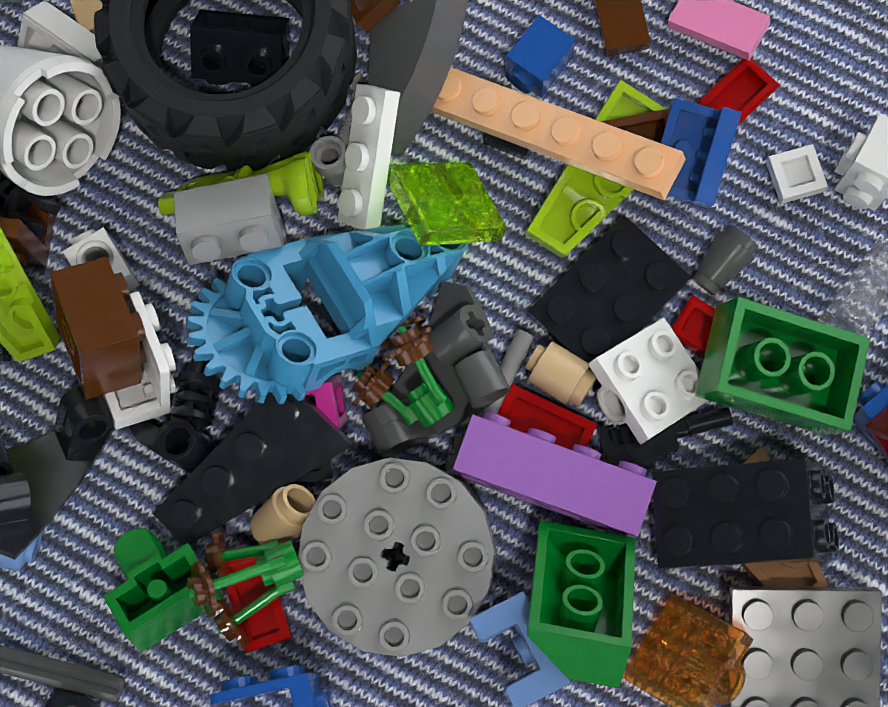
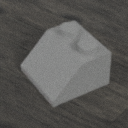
[174,174,289,265]

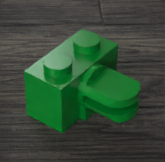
[103,528,225,653]

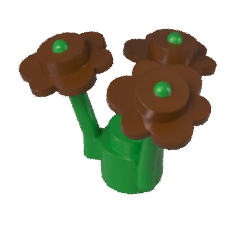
[187,531,304,646]

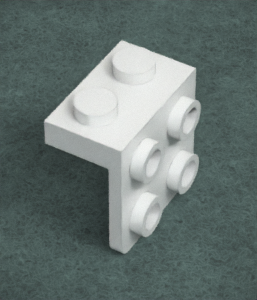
[102,291,176,430]

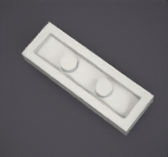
[337,84,400,230]

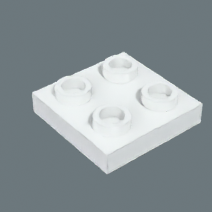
[588,318,709,445]

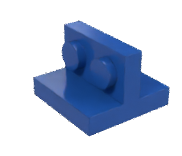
[661,98,742,209]

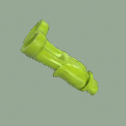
[158,151,325,216]

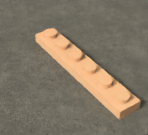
[431,67,686,200]

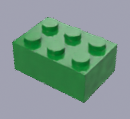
[695,297,871,435]

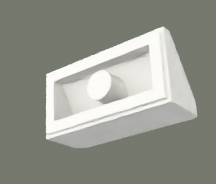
[17,1,104,70]

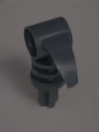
[129,346,223,473]

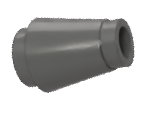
[692,224,758,296]

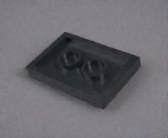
[527,215,692,371]

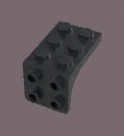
[652,458,839,570]

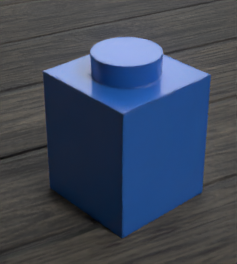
[505,15,576,98]

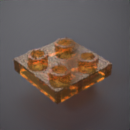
[622,594,754,707]

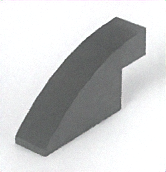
[368,0,468,156]

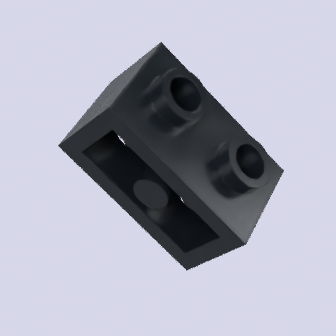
[190,9,290,87]

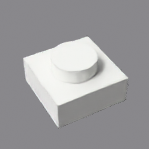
[766,144,828,204]

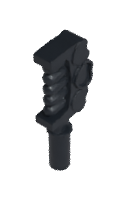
[598,407,733,468]

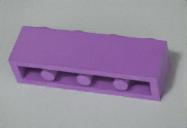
[451,412,657,538]

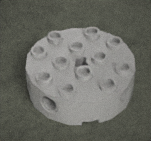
[298,458,497,657]

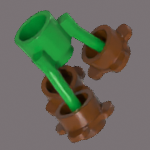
[351,315,455,429]

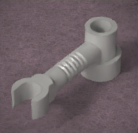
[310,72,365,185]

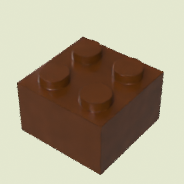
[50,256,147,400]

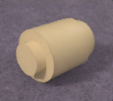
[525,341,597,407]
[250,484,316,545]

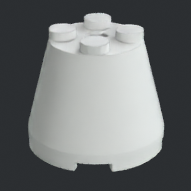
[0,45,121,196]

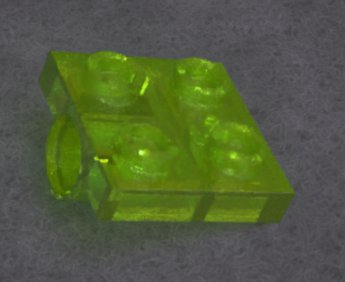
[387,162,507,246]

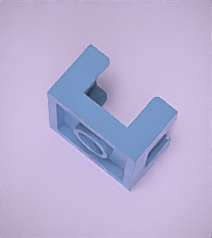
[469,591,570,707]

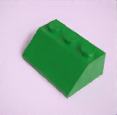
[527,521,636,688]

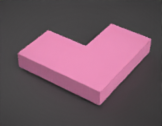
[667,0,770,61]

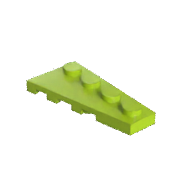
[524,80,666,259]
[0,228,60,363]

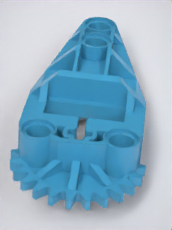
[186,219,469,404]

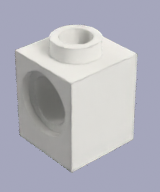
[63,227,140,291]

